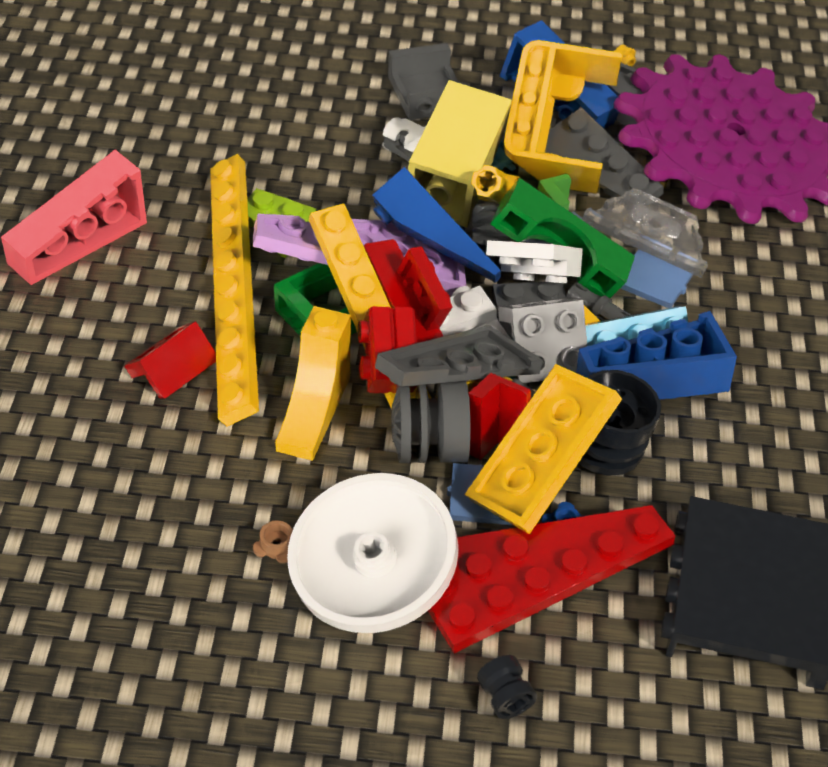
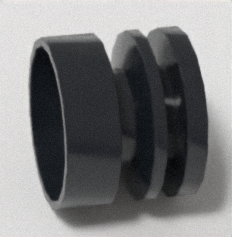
[578,370,661,476]

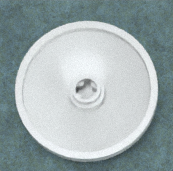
[287,473,458,633]

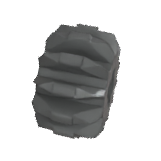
[472,202,508,261]

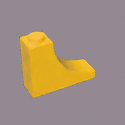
[275,306,351,461]

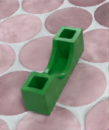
[490,178,635,298]

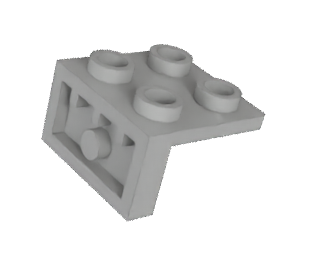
[498,298,587,383]

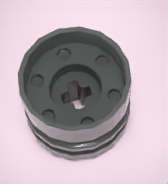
[391,381,470,464]

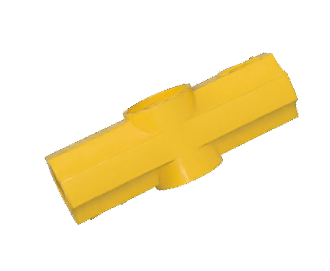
[471,165,520,204]

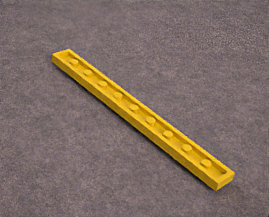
[210,154,259,427]

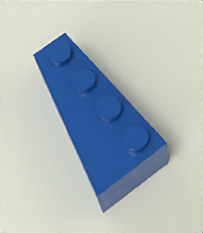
[500,20,619,129]
[576,311,737,400]

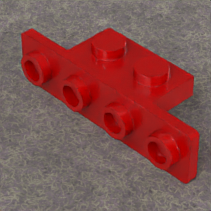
[364,239,453,343]

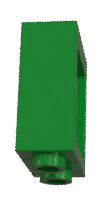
[274,263,357,337]

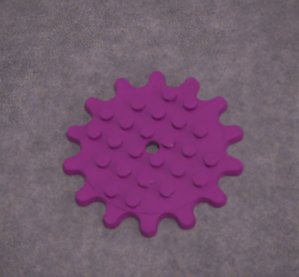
[614,54,828,224]

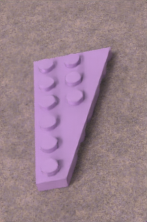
[253,214,466,295]

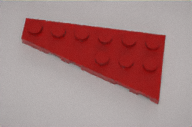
[428,505,676,654]

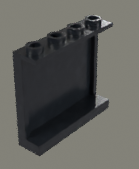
[661,496,828,690]

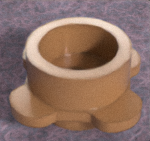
[253,521,293,563]

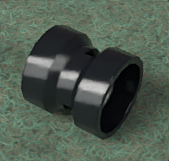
[477,655,537,719]

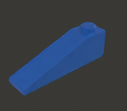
[372,167,501,283]

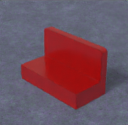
[124,321,216,399]
[468,373,531,460]

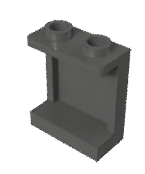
[388,43,469,120]

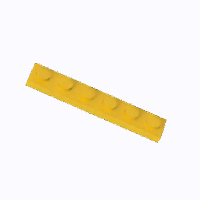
[308,203,431,408]

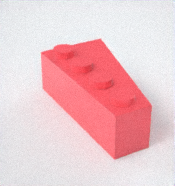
[1,150,147,285]

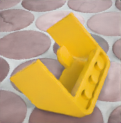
[504,40,622,194]

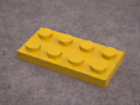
[464,364,622,534]

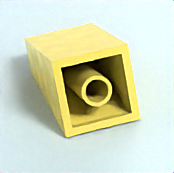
[408,80,512,228]

